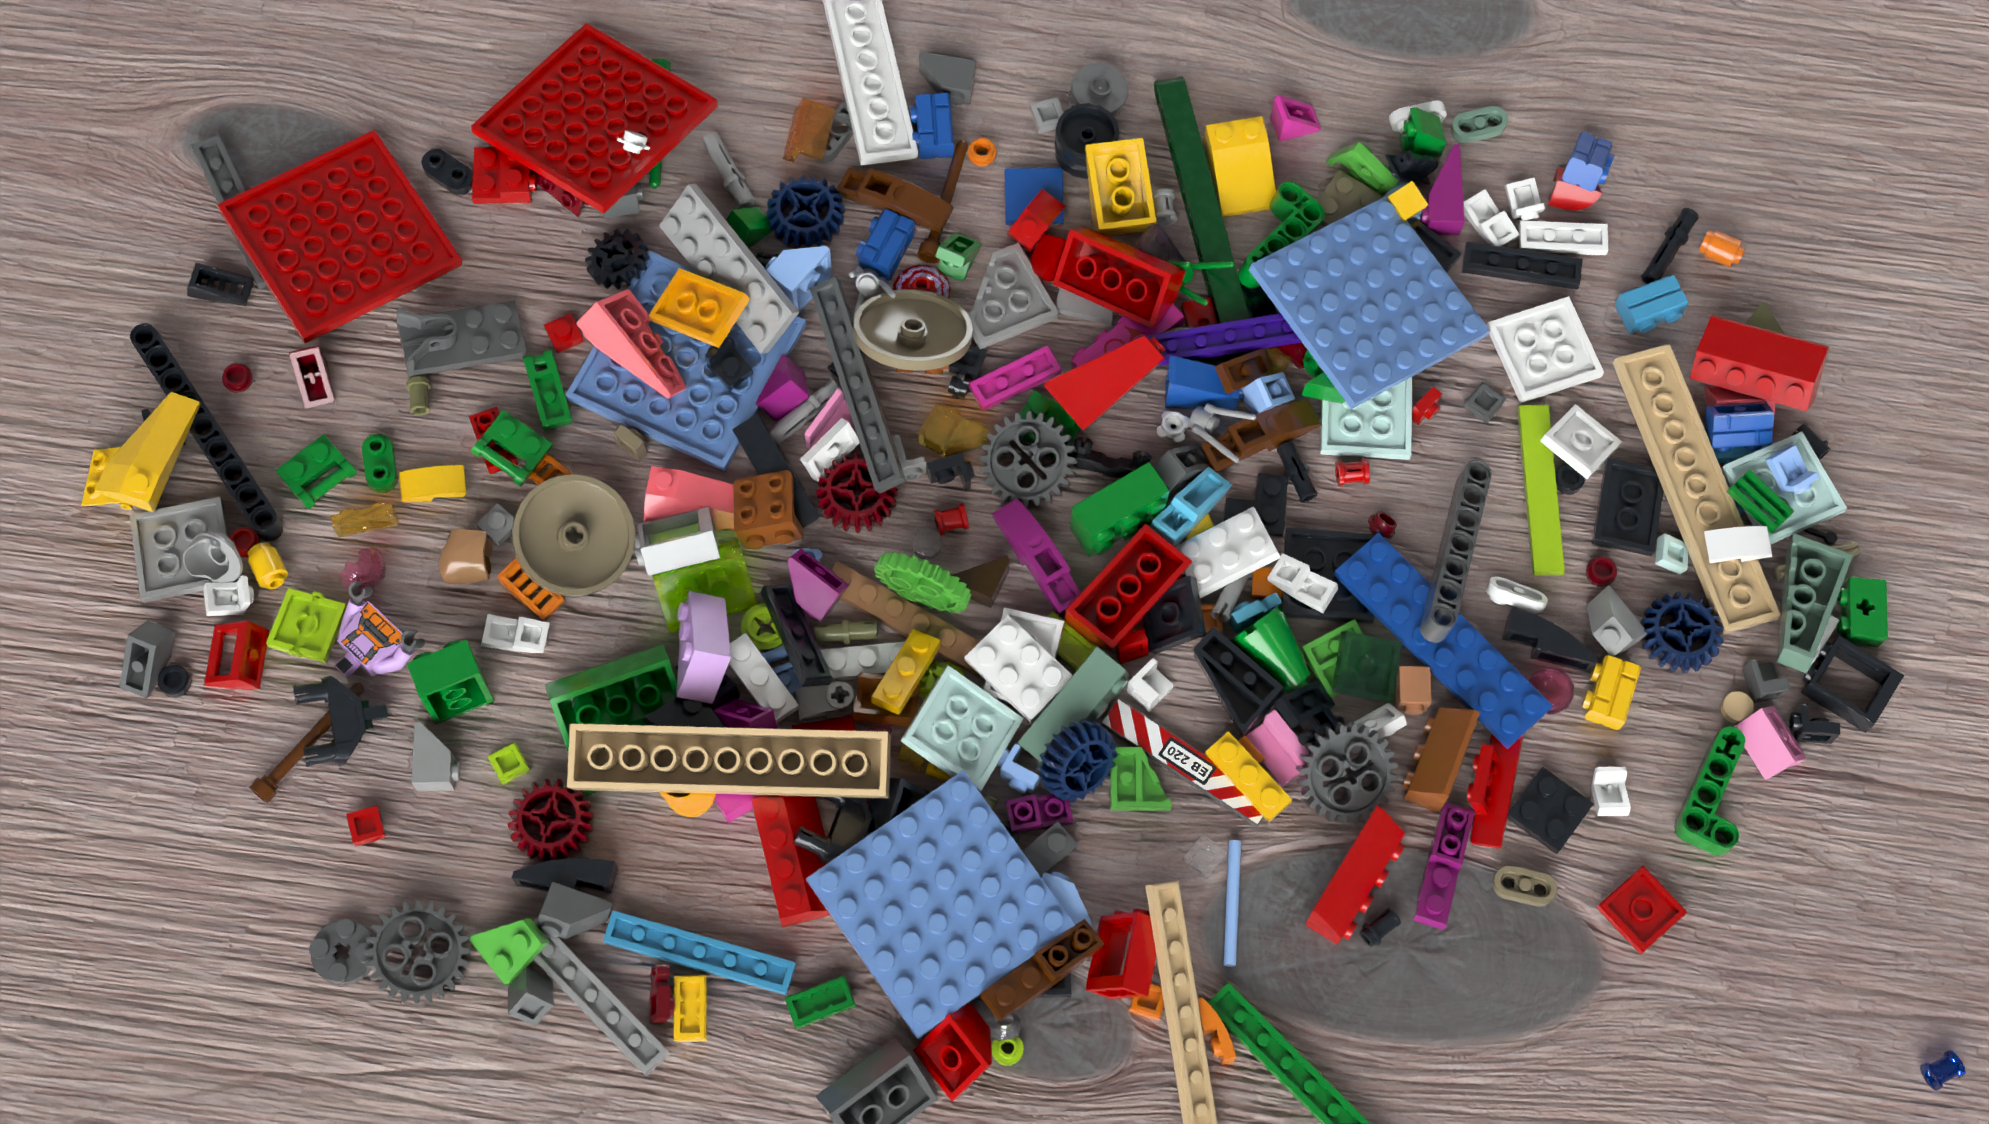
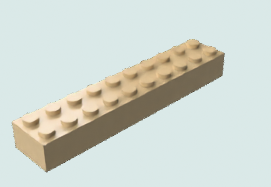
[567,724,891,798]

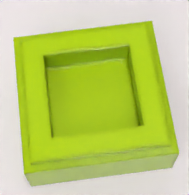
[487,742,531,785]

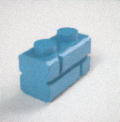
[1615,275,1688,334]

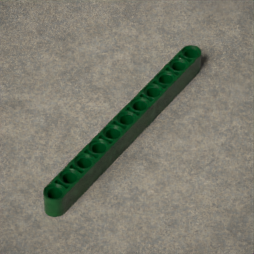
[1154,76,1256,361]

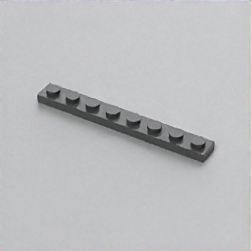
[810,276,906,494]

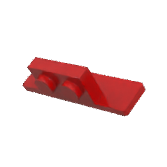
[1467,733,1524,849]

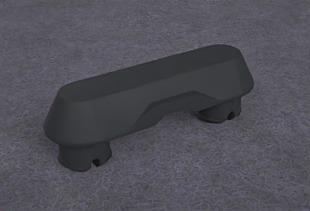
[1069,437,1152,478]

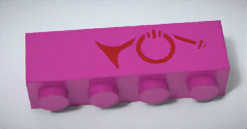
[1071,304,1184,370]

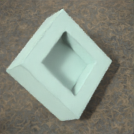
[1655,533,1689,575]

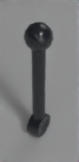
[1803,528,1837,545]

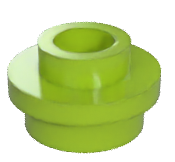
[991,1033,1024,1066]

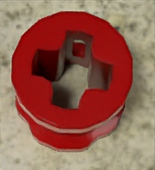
[1335,458,1370,487]
[933,503,969,536]

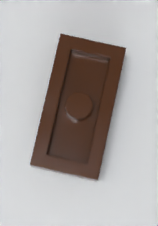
[1214,348,1274,395]

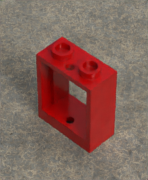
[1085,908,1156,999]

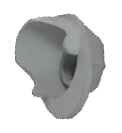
[183,532,243,582]

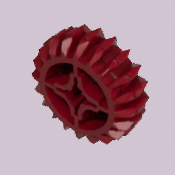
[816,452,898,533]
[508,779,594,863]

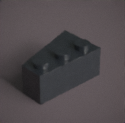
[1193,627,1284,737]

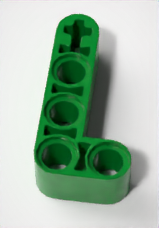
[1238,181,1325,288]
[1674,726,1745,856]

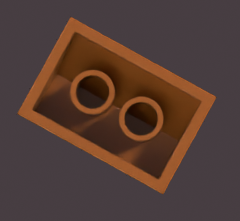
[1402,708,1480,813]

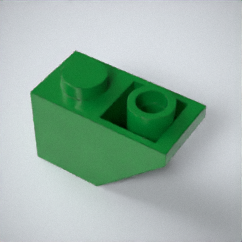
[1399,107,1446,157]

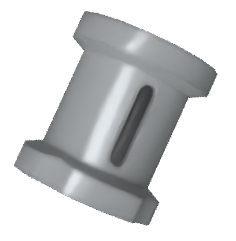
[1152,189,1178,226]

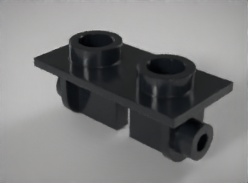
[1385,151,1438,185]

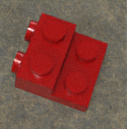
[472,147,537,204]

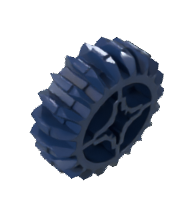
[766,173,845,249]
[1640,591,1724,674]
[1037,719,1118,802]

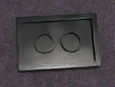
[1592,458,1664,556]

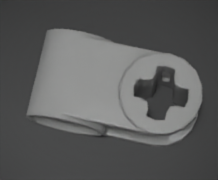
[795,682,856,723]

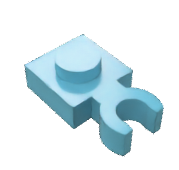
[1229,593,1282,633]

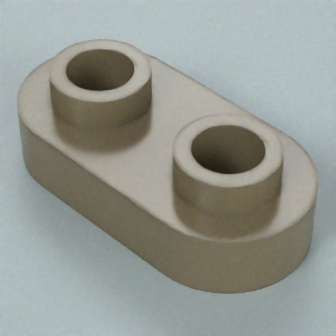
[1492,866,1557,907]

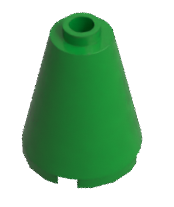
[1230,606,1310,692]

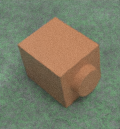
[1395,666,1432,715]

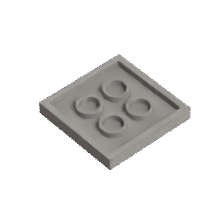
[129,497,235,603]

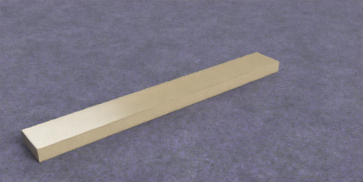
[1145,880,1218,1124]

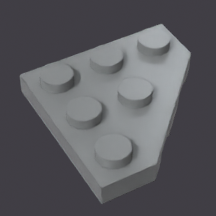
[969,242,1059,349]

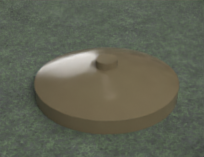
[853,289,973,371]
[512,474,635,597]

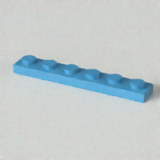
[603,910,797,995]

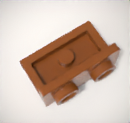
[853,673,920,727]

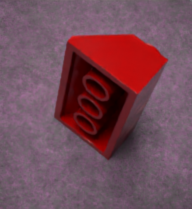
[1053,226,1186,329]
[1690,315,1829,411]
[1065,524,1192,650]
[751,795,831,928]
[1305,806,1405,945]

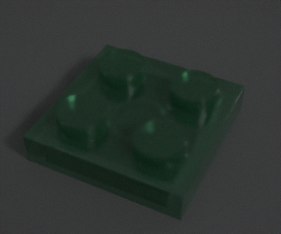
[1332,631,1402,703]

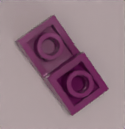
[1005,794,1073,832]

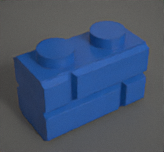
[910,93,954,159]
[1562,131,1615,192]
[856,209,916,281]
[1705,402,1774,452]

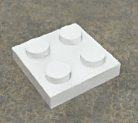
[1540,404,1622,479]

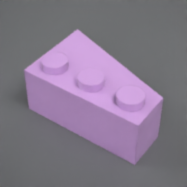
[677,591,731,704]

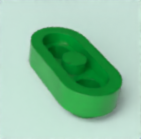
[362,434,398,493]

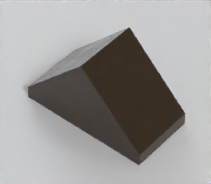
[951,556,1009,608]

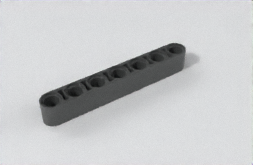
[1420,460,1492,643]

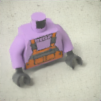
[335,580,425,678]

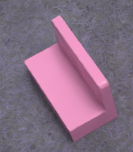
[805,388,855,449]
[1734,706,1807,779]
[1246,709,1309,786]

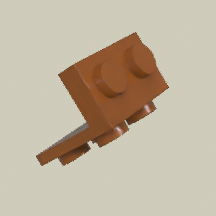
[734,470,804,549]

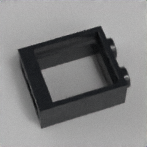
[1801,636,1904,733]

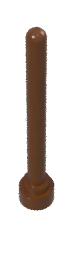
[917,140,968,264]
[249,683,364,804]

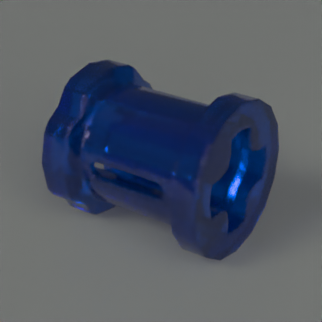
[1920,1050,1966,1091]

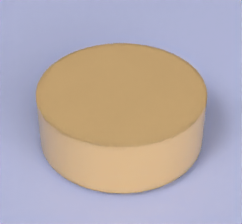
[1720,691,1754,724]

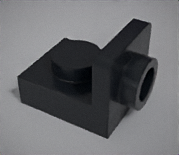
[705,338,753,391]
[927,452,975,491]
[1789,703,1840,744]

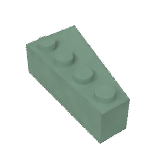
[1777,533,1853,673]
[1018,647,1132,762]

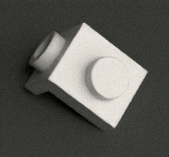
[1505,178,1545,221]
[203,576,254,616]
[1591,767,1631,816]

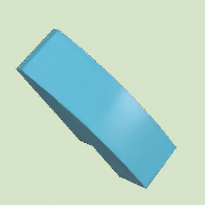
[1150,467,1232,547]

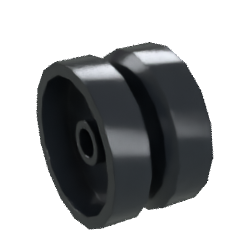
[1054,103,1119,179]

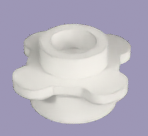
[617,130,650,154]
[1156,411,1190,443]

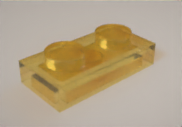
[331,503,399,537]

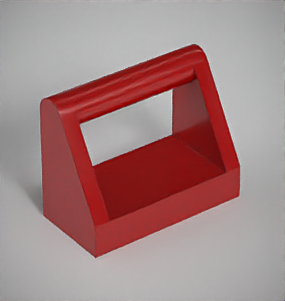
[204,621,270,690]

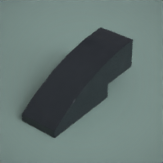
[1502,608,1598,673]
[512,858,618,893]

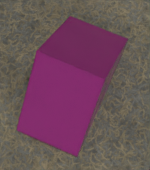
[755,355,810,421]

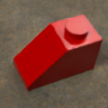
[1007,189,1065,253]

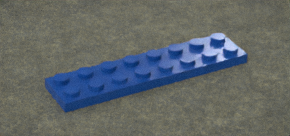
[1334,533,1553,749]

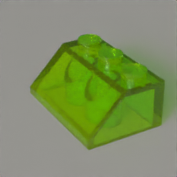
[652,539,757,633]

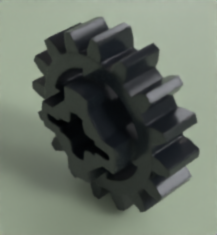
[585,228,650,289]

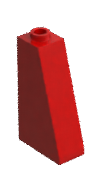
[1043,335,1166,430]

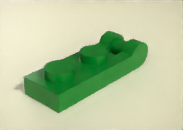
[523,349,573,431]

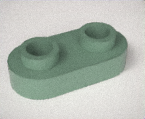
[1451,106,1508,143]

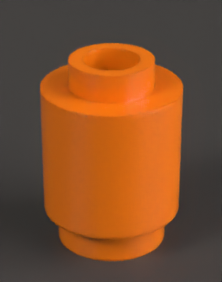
[1699,230,1745,268]

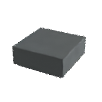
[1463,382,1506,424]

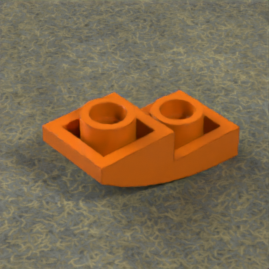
[1198,997,1236,1065]

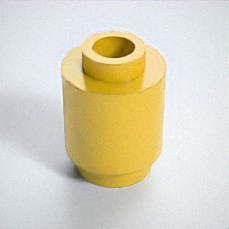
[248,542,288,589]

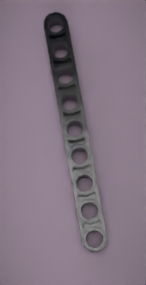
[130,323,283,541]

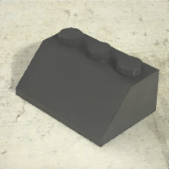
[815,1038,938,1124]

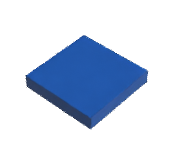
[1005,168,1064,225]

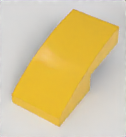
[399,465,466,502]

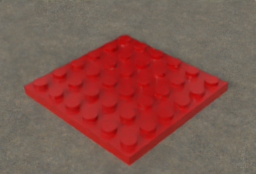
[471,23,718,214]
[217,130,462,344]

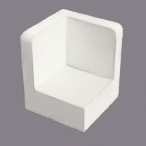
[1127,658,1173,712]

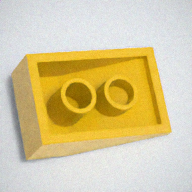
[1203,116,1276,217]
[1085,138,1156,237]

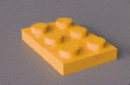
[648,268,750,348]

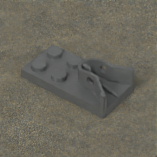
[396,301,527,377]

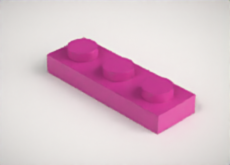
[969,345,1062,411]

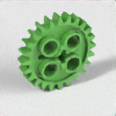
[874,552,972,614]

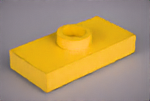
[674,975,707,1042]

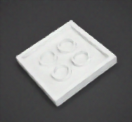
[1487,296,1604,403]

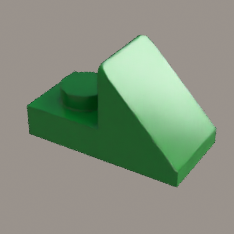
[935,232,982,281]
[1302,350,1345,404]

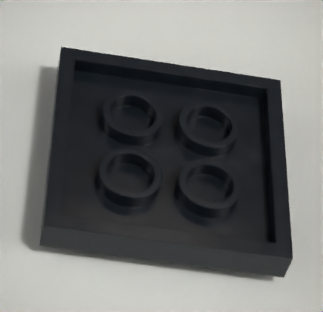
[1281,527,1377,624]

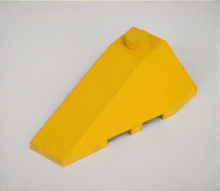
[95,392,201,512]

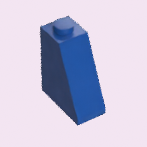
[1165,356,1244,411]

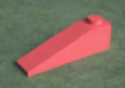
[576,289,687,398]
[643,466,734,530]

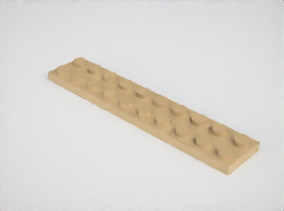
[1612,344,1781,635]

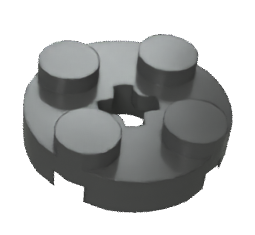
[309,918,373,985]

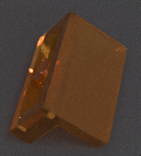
[783,98,835,162]

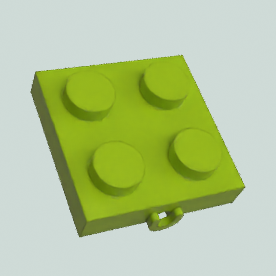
[266,588,347,664]

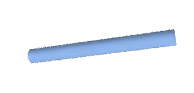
[1223,840,1241,967]

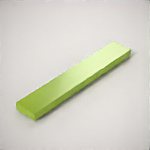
[1517,405,1565,576]

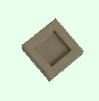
[613,424,647,461]

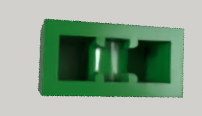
[1837,577,1888,647]

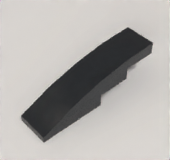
[732,413,821,528]

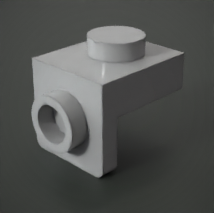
[892,434,926,480]

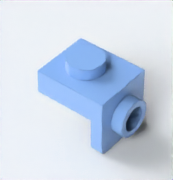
[1765,445,1819,494]
[998,743,1040,795]

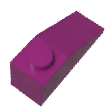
[1420,144,1465,235]

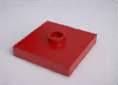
[1596,865,1688,955]

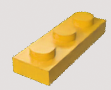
[871,629,941,715]
[1205,731,1292,822]

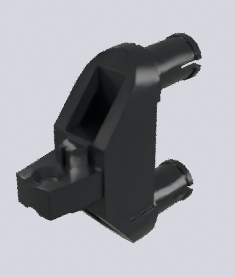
[293,675,388,767]
[792,797,876,864]

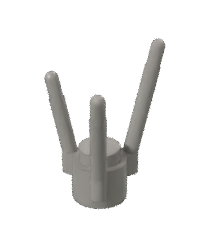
[849,266,896,320]
[1189,403,1256,463]

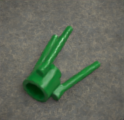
[1168,260,1234,306]

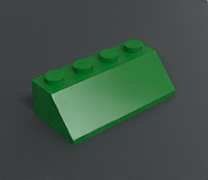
[545,644,677,752]

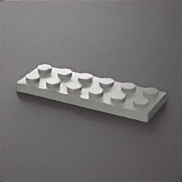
[659,184,799,354]

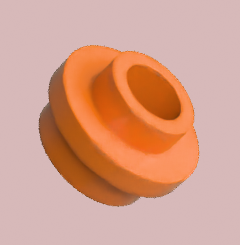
[968,138,996,166]

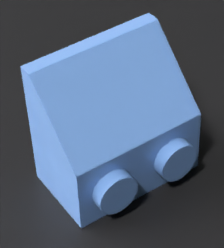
[765,246,832,314]

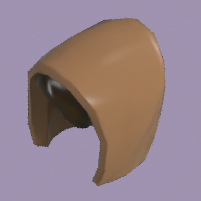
[438,529,493,584]

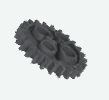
[979,411,1078,509]
[1296,722,1398,824]
[364,900,471,1006]

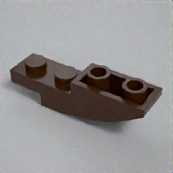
[836,167,954,232]
[1201,399,1322,472]
[980,919,1104,1022]

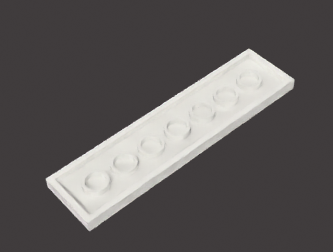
[823,0,918,165]

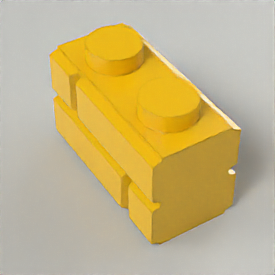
[1581,655,1641,730]

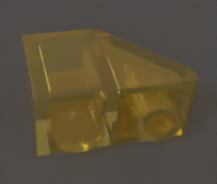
[919,403,989,457]

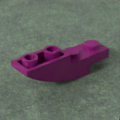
[991,499,1081,615]
[1413,802,1475,930]

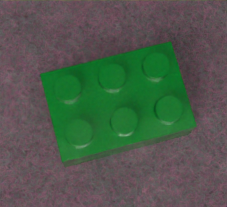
[1070,462,1169,557]
[406,639,494,725]

